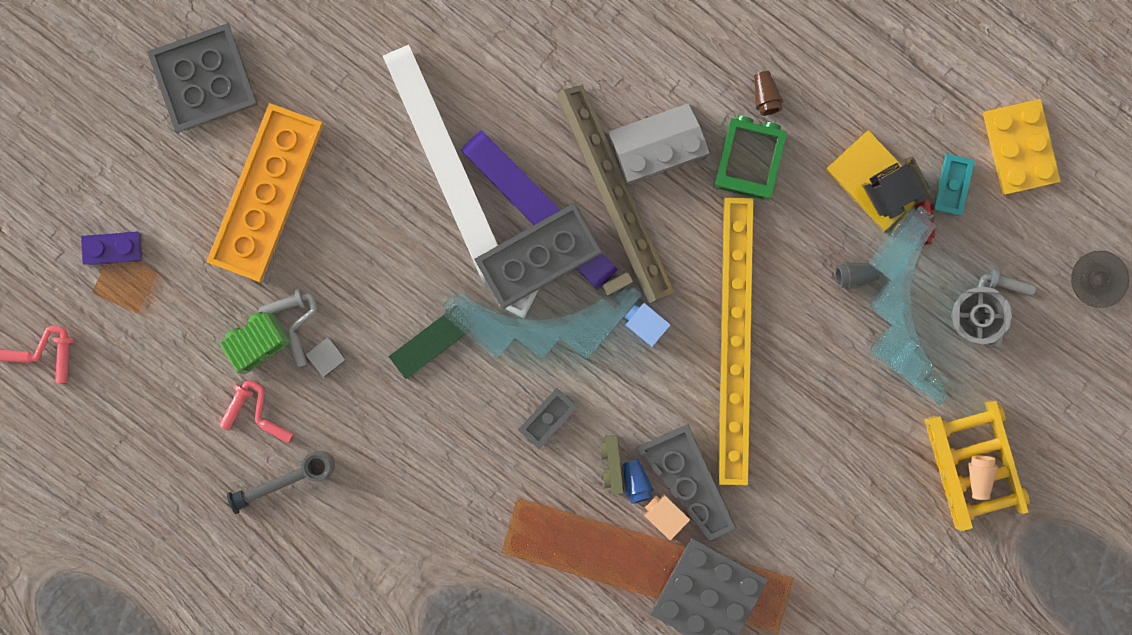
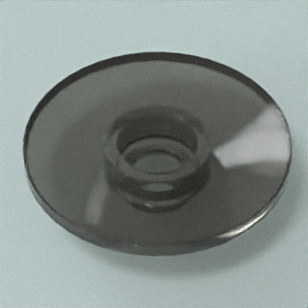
[1071,251,1129,308]

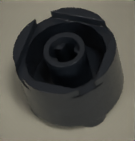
[862,157,931,219]

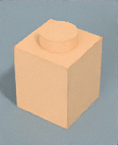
[644,494,690,541]

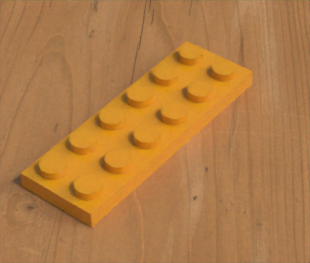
[206,103,324,283]

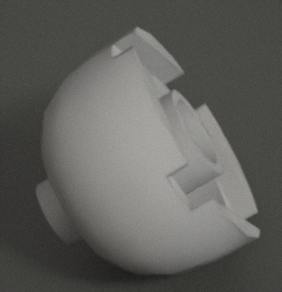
[951,286,1012,345]

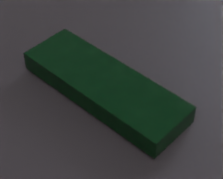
[388,305,474,379]

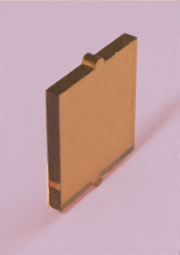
[92,261,158,314]

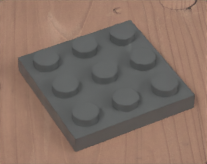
[147,23,258,133]
[650,537,768,635]

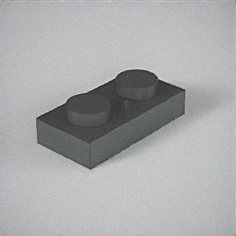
[518,388,578,449]

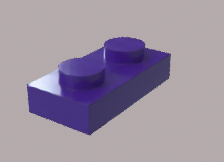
[81,231,142,265]

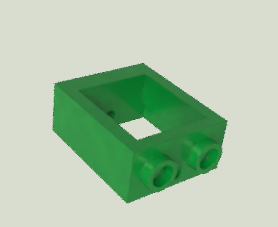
[713,115,787,201]

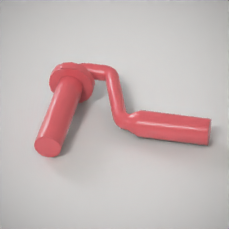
[0,326,74,383]
[219,380,294,444]

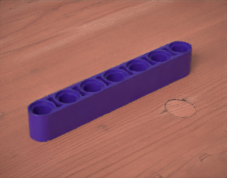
[460,130,618,290]

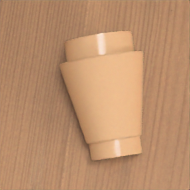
[968,456,998,500]

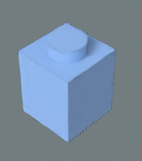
[625,303,670,347]

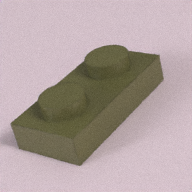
[600,435,623,495]

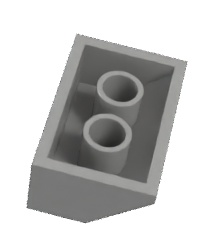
[608,103,709,185]

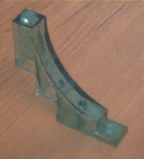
[868,206,947,405]
[443,287,642,360]

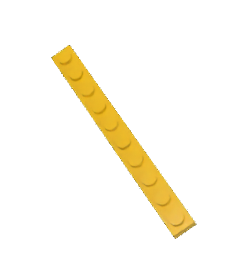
[718,198,753,485]

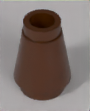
[754,71,784,116]

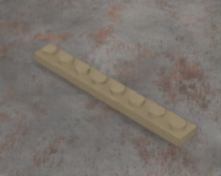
[557,84,674,303]

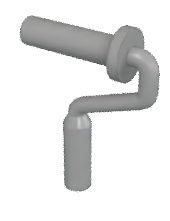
[978,269,1036,348]
[259,289,317,368]

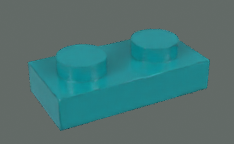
[932,154,975,217]

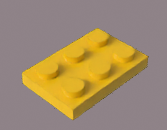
[983,99,1061,196]

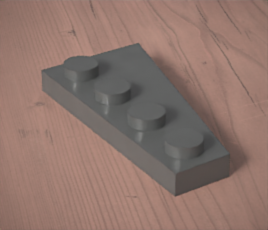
[636,424,737,541]

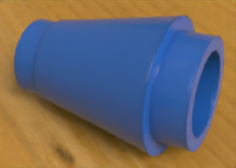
[623,459,654,504]

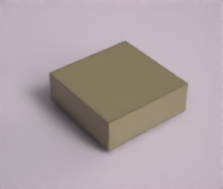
[602,273,633,296]

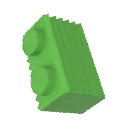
[220,311,291,374]

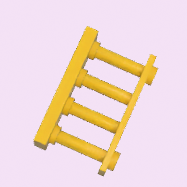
[924,400,1030,531]

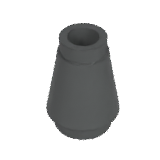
[835,262,880,290]

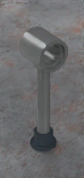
[227,451,335,514]

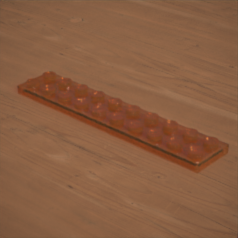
[501,497,794,634]

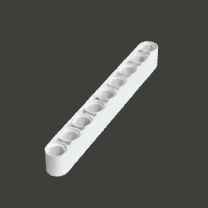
[383,44,498,287]

